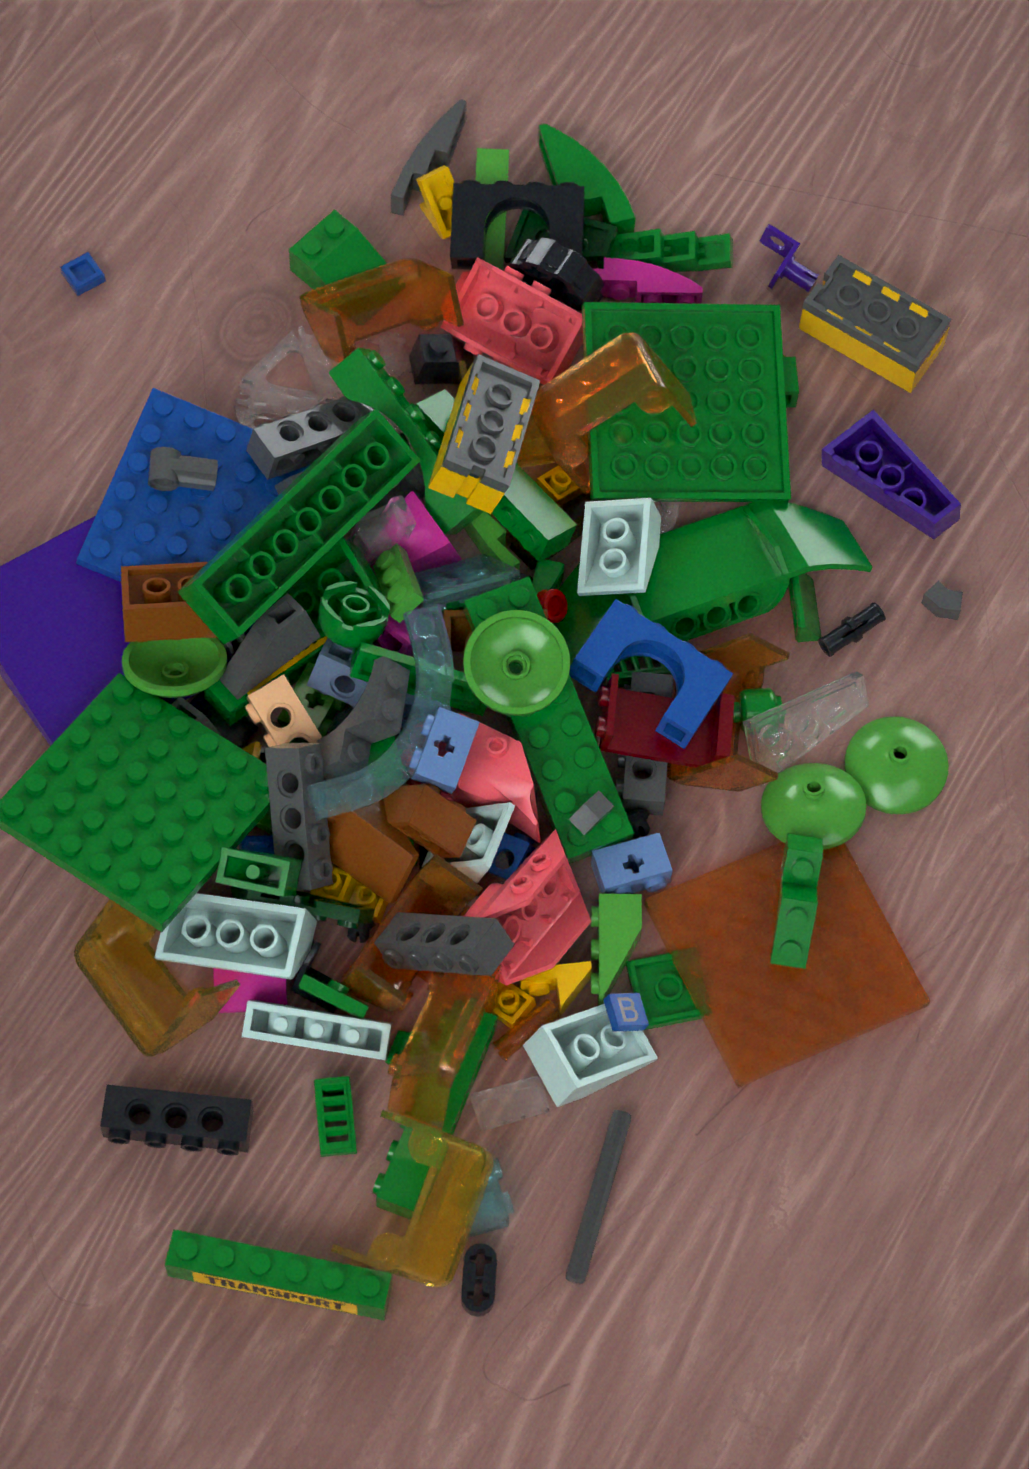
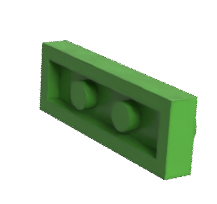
[373,543,424,623]

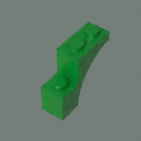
[770,833,823,969]

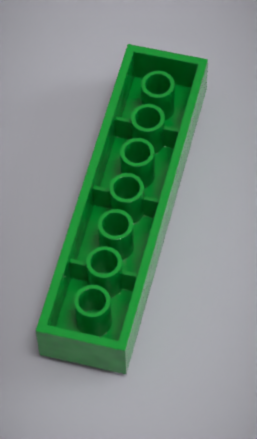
[177,408,421,645]
[463,576,634,864]

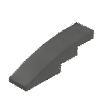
[391,99,467,216]

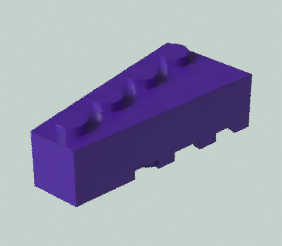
[822,410,961,539]

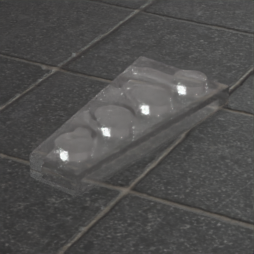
[743,672,869,787]

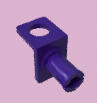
[759,224,819,292]

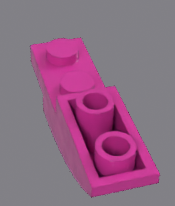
[593,258,703,304]

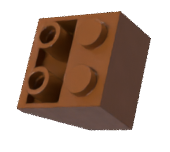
[382,782,477,858]

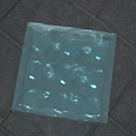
[415,554,521,612]

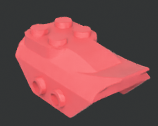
[441,257,583,387]
[400,713,541,843]
[464,829,591,986]

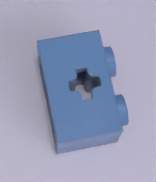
[409,707,480,794]
[591,832,673,894]

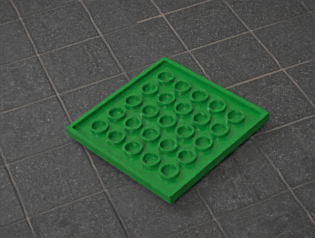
[582,302,791,502]
[0,673,270,932]

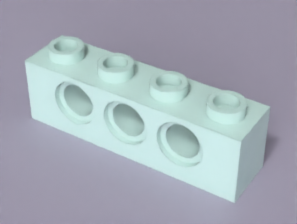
[242,999,393,1060]

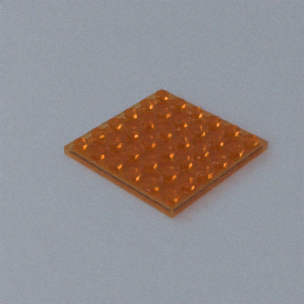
[644,842,930,1088]

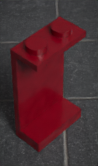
[595,673,735,772]

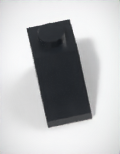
[409,334,475,384]

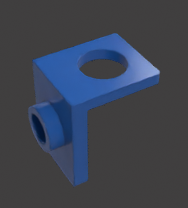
[487,833,535,880]

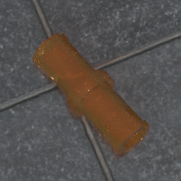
[491,999,562,1061]

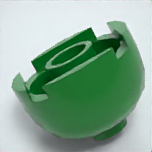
[319,581,390,649]

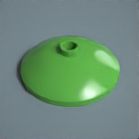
[463,610,570,716]
[122,637,227,698]
[844,717,949,814]
[761,763,866,850]

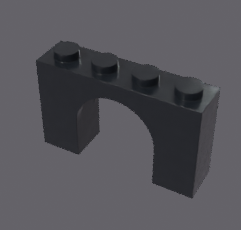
[450,180,585,269]

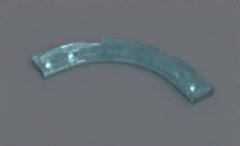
[307,604,454,821]

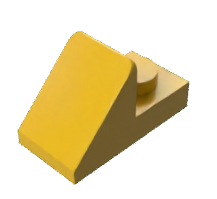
[416,165,455,240]
[519,961,592,1016]

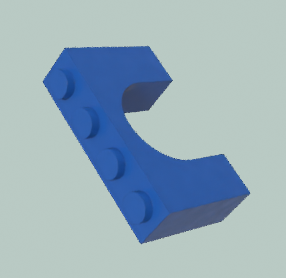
[569,599,733,749]

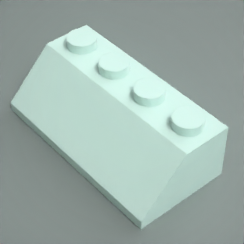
[155,893,317,980]

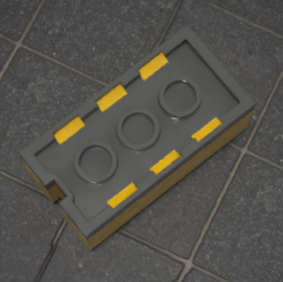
[799,255,951,393]
[428,354,540,514]

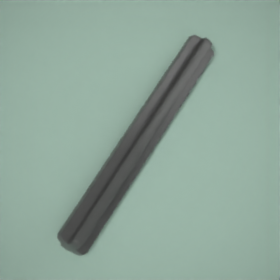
[566,1110,631,1284]

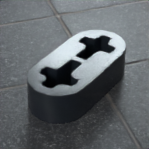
[461,1243,497,1317]

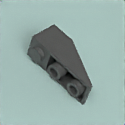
[219,593,321,700]

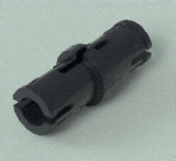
[818,602,886,657]

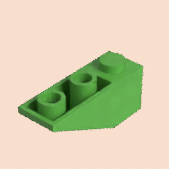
[591,893,642,1006]

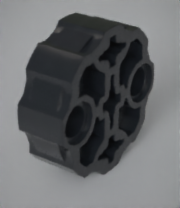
[508,237,604,314]

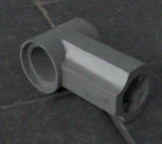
[148,447,218,491]

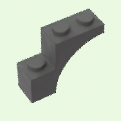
[317,656,410,784]

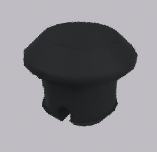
[626,809,650,839]
[347,920,376,943]

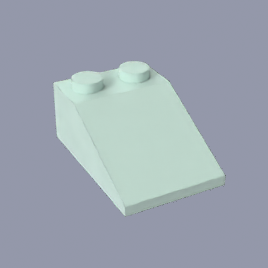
[577,498,661,596]
[420,802,515,893]
[523,1004,658,1107]

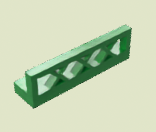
[350,642,487,716]

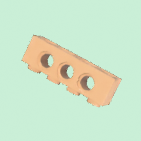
[244,674,334,797]

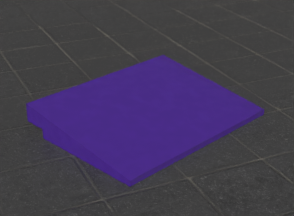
[0,516,247,746]

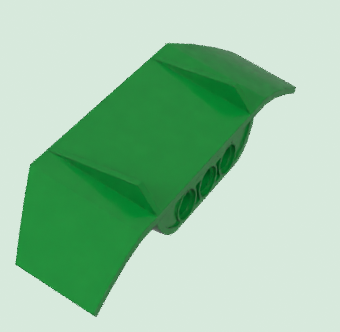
[552,501,873,666]

